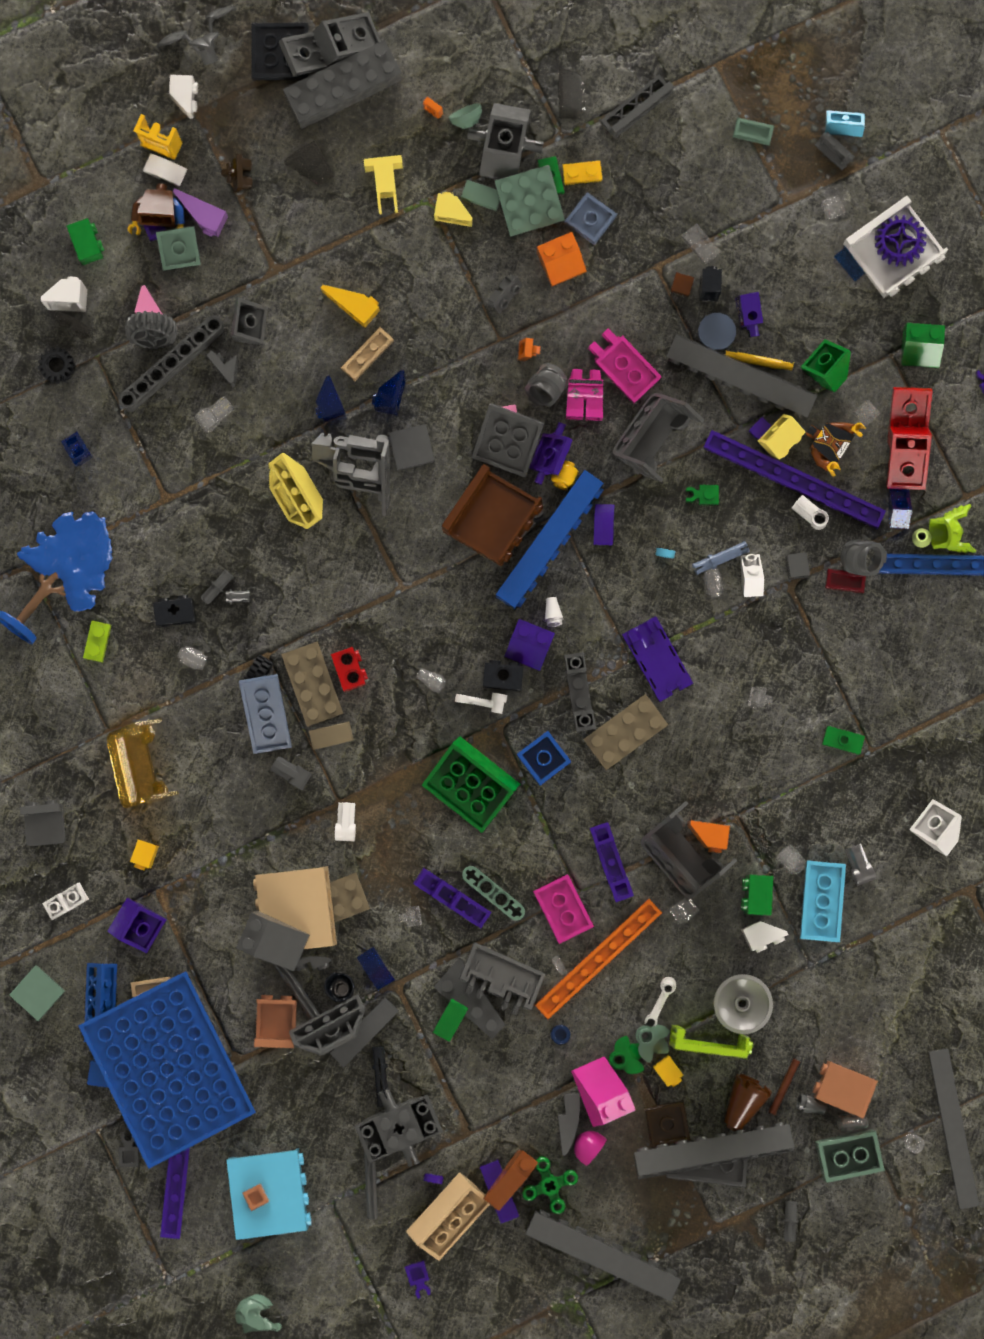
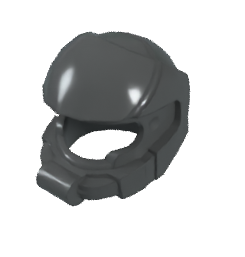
[525,363,567,407]
[840,539,887,576]

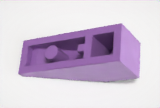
[173,188,228,237]

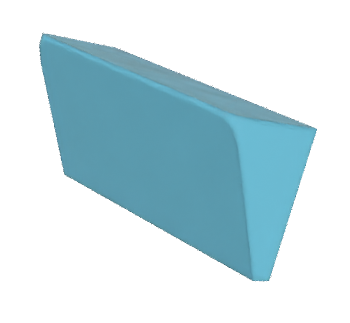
[825,111,865,137]

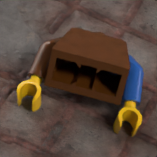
[128,183,185,235]

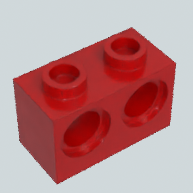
[331,647,368,692]

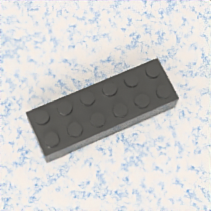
[283,40,402,130]

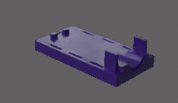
[622,616,693,702]

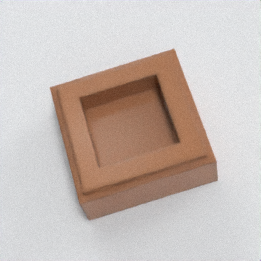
[242,1183,269,1211]

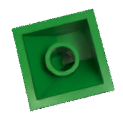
[800,339,851,393]

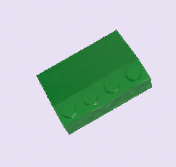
[422,736,520,833]

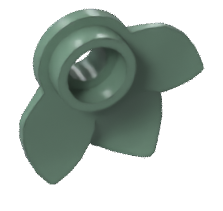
[635,1025,670,1062]

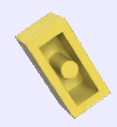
[758,414,805,460]

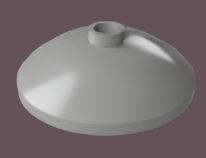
[714,974,773,1034]

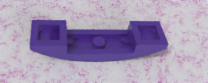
[589,822,634,902]

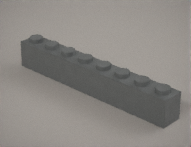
[667,334,817,418]
[633,1123,795,1180]
[525,1209,681,1301]

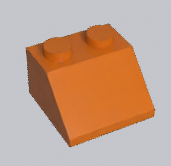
[537,232,587,286]
[687,821,730,854]

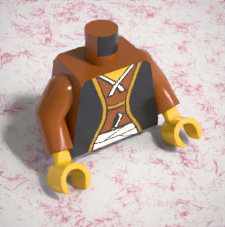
[805,422,866,477]

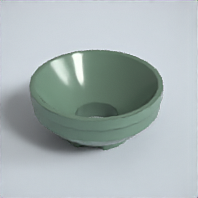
[449,103,482,129]

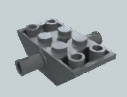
[467,103,544,180]
[355,1088,443,1167]

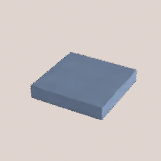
[564,192,617,245]

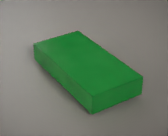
[433,999,469,1042]

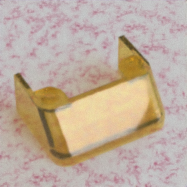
[107,718,178,808]

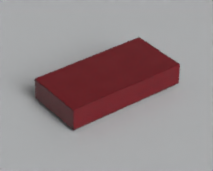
[825,569,866,593]

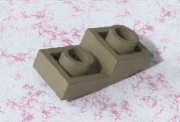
[309,721,354,750]

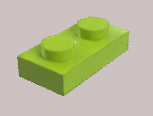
[83,621,112,663]

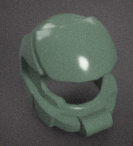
[235,1294,281,1333]

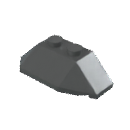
[289,994,365,1056]

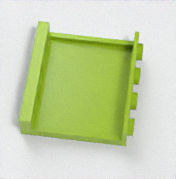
[669,1025,752,1058]

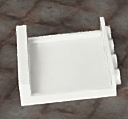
[843,196,948,298]

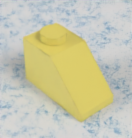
[434,192,472,227]

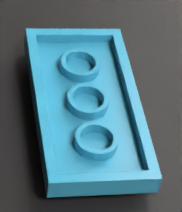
[800,861,846,942]

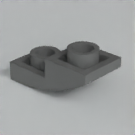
[296,956,332,971]

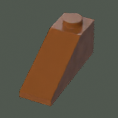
[483,1150,538,1211]

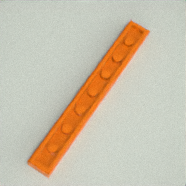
[535,899,662,1019]

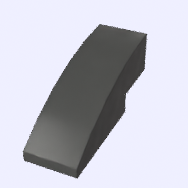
[558,1092,580,1156]

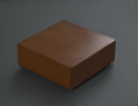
[670,272,694,297]

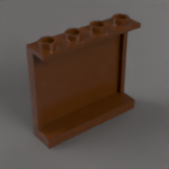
[442,464,543,566]

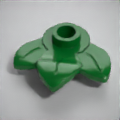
[609,1036,644,1074]

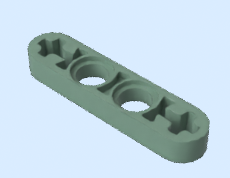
[462,866,525,921]

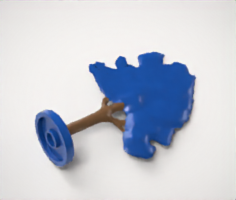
[0,511,113,645]

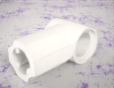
[792,495,829,530]
[335,802,356,842]

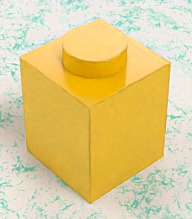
[130,840,159,871]
[652,1055,683,1087]

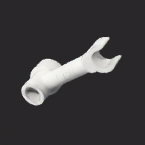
[455,692,508,714]
[645,977,676,1026]

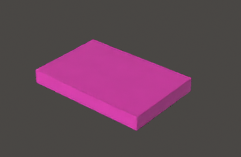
[533,874,594,944]

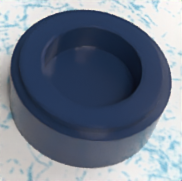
[551,1025,570,1045]

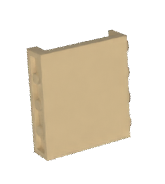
[253,866,337,949]

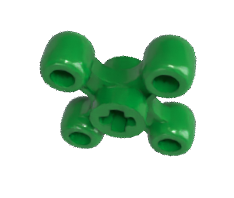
[522,1156,578,1214]

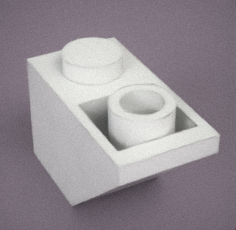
[169,75,198,119]
[740,554,764,597]
[741,921,788,953]

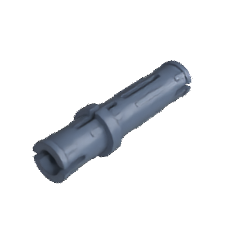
[692,541,750,575]

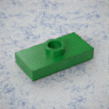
[538,156,564,195]
[822,726,865,755]

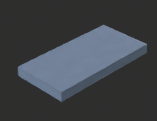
[239,674,292,754]

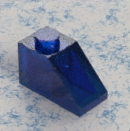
[314,375,345,423]
[888,489,912,529]
[357,946,395,990]

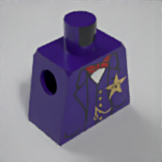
[735,292,763,338]

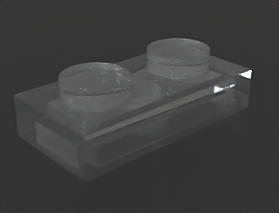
[682,223,721,266]

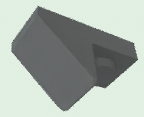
[207,351,238,388]

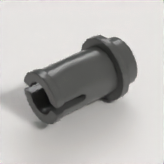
[226,589,250,605]

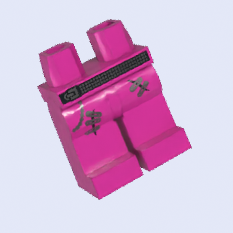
[566,369,603,421]

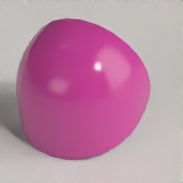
[574,1131,607,1166]

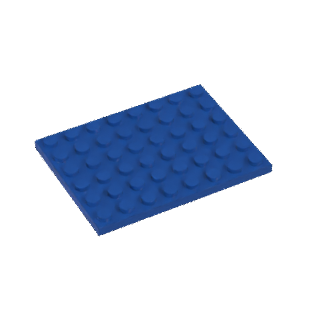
[78,971,256,1169]

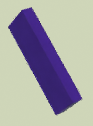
[480,1160,519,1224]

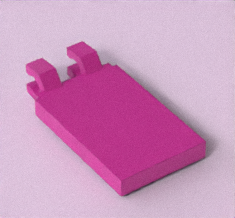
[588,328,662,404]

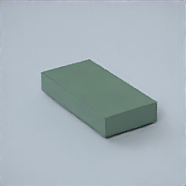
[733,117,774,146]
[461,180,500,211]

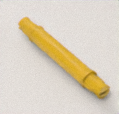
[725,350,794,371]

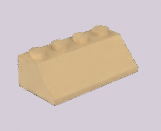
[406,1172,490,1261]

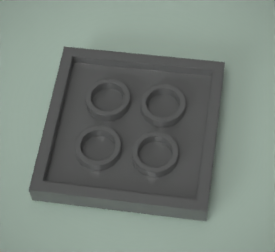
[471,403,545,477]

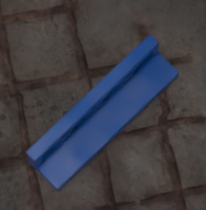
[84,963,117,1042]

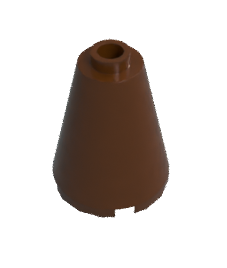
[724,1074,772,1131]

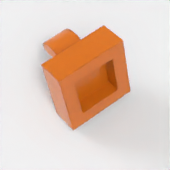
[518,338,540,361]

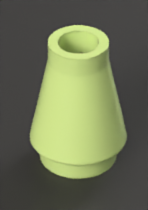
[912,528,932,548]

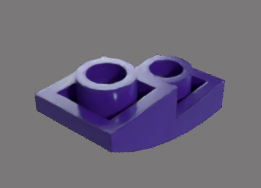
[594,504,615,545]

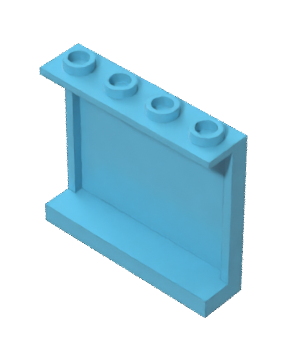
[227,1148,311,1240]

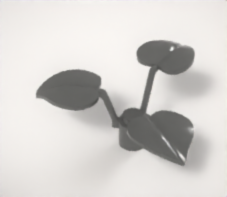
[156,6,236,65]

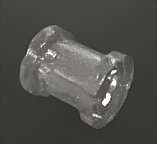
[903,1133,924,1153]

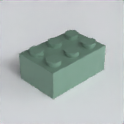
[815,1129,885,1183]

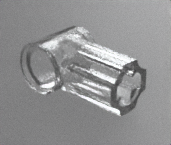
[194,396,235,433]

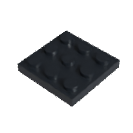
[251,22,309,80]

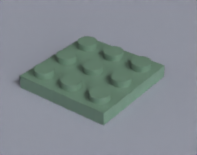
[494,165,565,237]

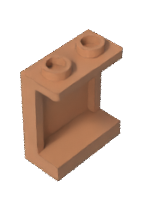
[254,995,297,1048]

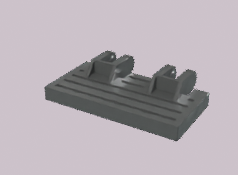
[459,942,545,1015]

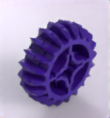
[875,215,927,267]

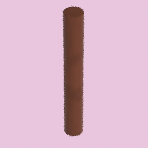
[768,1058,800,1115]

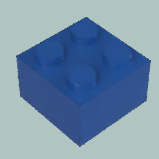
[516,731,571,786]

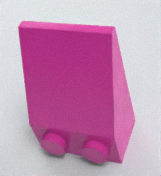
[571,1056,636,1127]

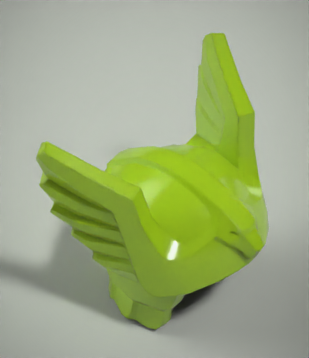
[929,504,976,553]

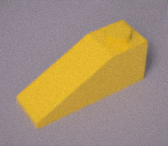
[320,285,380,328]

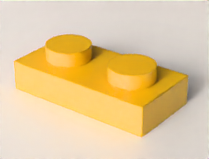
[562,161,602,185]

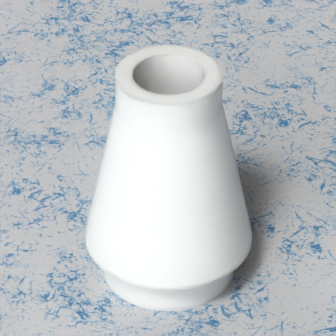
[545,597,564,627]

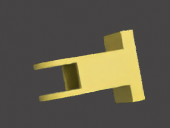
[364,155,403,215]

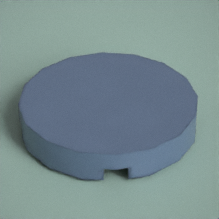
[698,313,736,351]

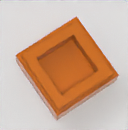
[423,97,443,119]

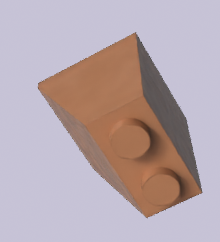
[812,1061,878,1119]

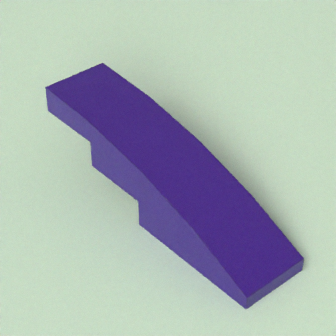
[413,867,491,928]

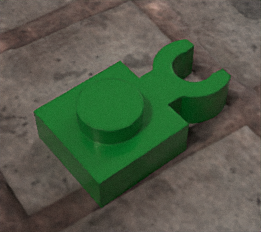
[686,485,719,505]

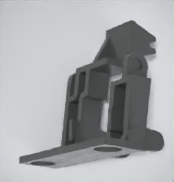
[312,433,390,516]

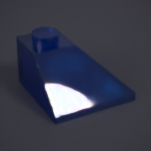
[372,370,406,416]

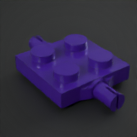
[529,422,573,485]

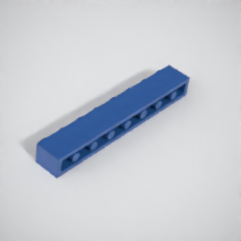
[496,470,604,610]

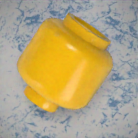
[551,460,579,490]

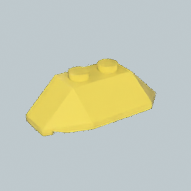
[269,453,323,529]

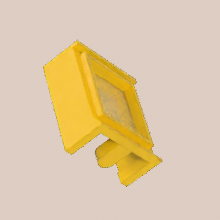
[133,114,182,160]

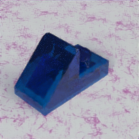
[61,432,94,467]

